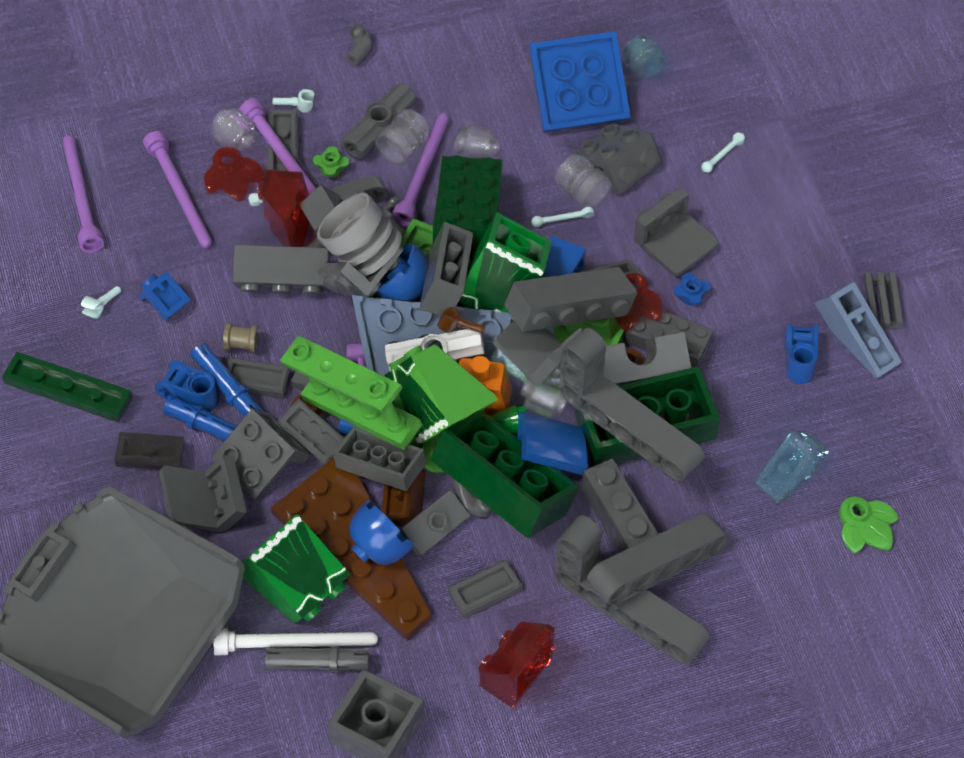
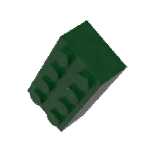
[432,155,503,259]
[575,366,720,467]
[431,410,579,538]

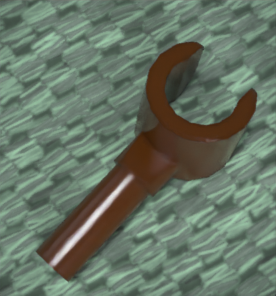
[437,307,485,334]

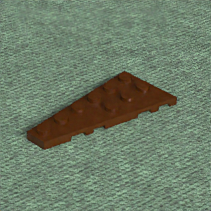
[271,457,431,641]

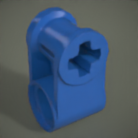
[784,323,819,384]
[155,360,219,412]

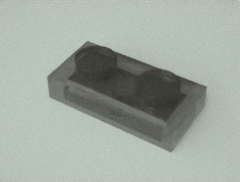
[114,432,185,470]

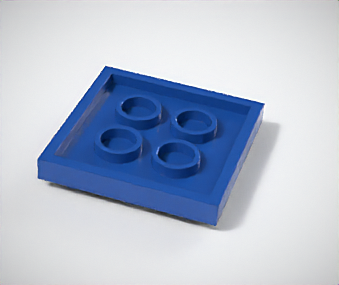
[528,31,631,132]

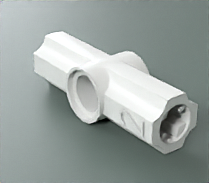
[385,329,485,371]

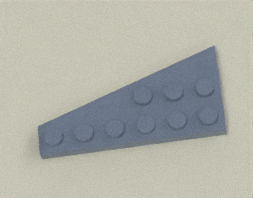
[352,295,556,376]

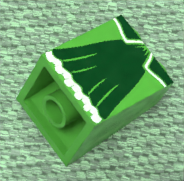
[384,344,498,445]

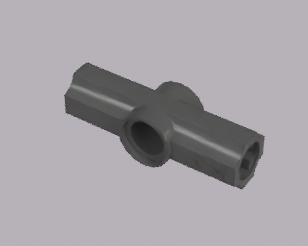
[342,83,416,160]

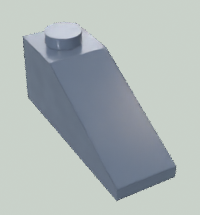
[814,281,902,378]

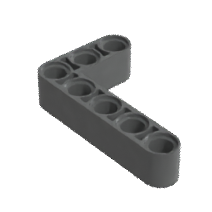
[559,328,705,482]
[555,515,710,665]

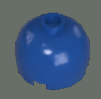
[375,244,429,302]
[349,499,414,565]

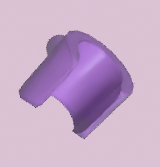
[347,343,367,368]

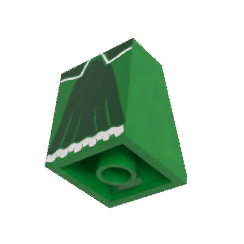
[459,212,552,313]
[242,514,351,624]

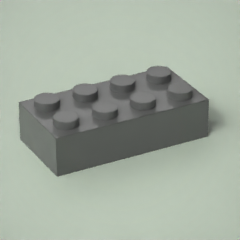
[625,302,713,368]
[333,426,426,491]

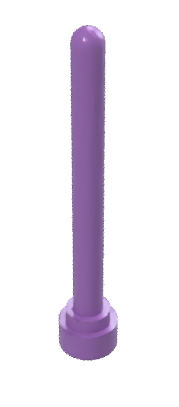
[239,98,316,197]
[392,113,449,228]
[143,130,212,248]
[63,135,104,253]

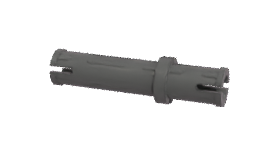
[265,646,370,673]

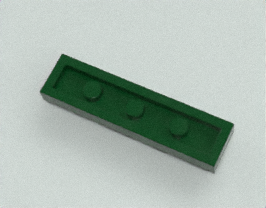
[2,352,133,422]

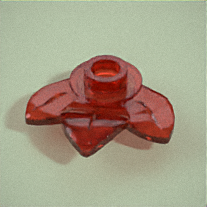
[204,147,265,202]
[615,273,662,332]

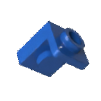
[138,271,191,321]

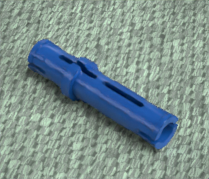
[190,342,265,418]
[163,395,238,441]

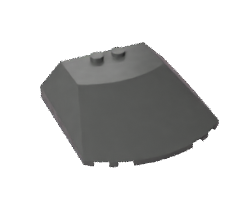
[0,486,245,739]

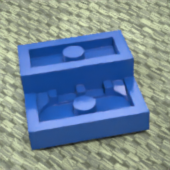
[517,411,587,475]

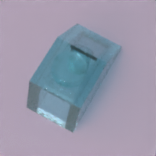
[754,430,830,503]

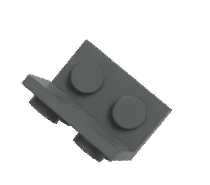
[213,409,311,499]

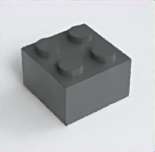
[327,669,424,758]

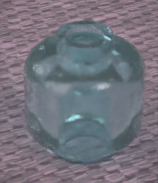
[623,35,666,78]

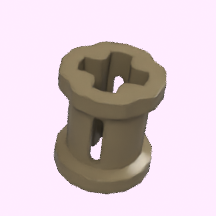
[223,322,259,353]

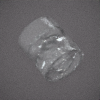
[375,109,431,165]
[555,153,612,208]

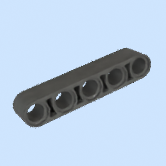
[587,513,730,606]

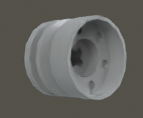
[317,193,402,277]

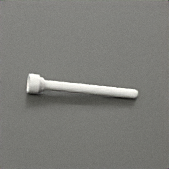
[214,628,378,655]

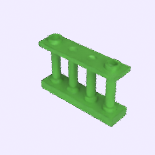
[280,335,422,450]

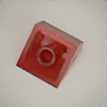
[258,170,310,247]
[478,622,555,708]

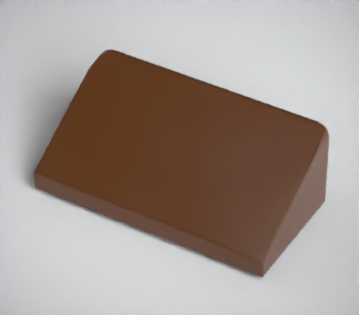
[382,469,426,526]

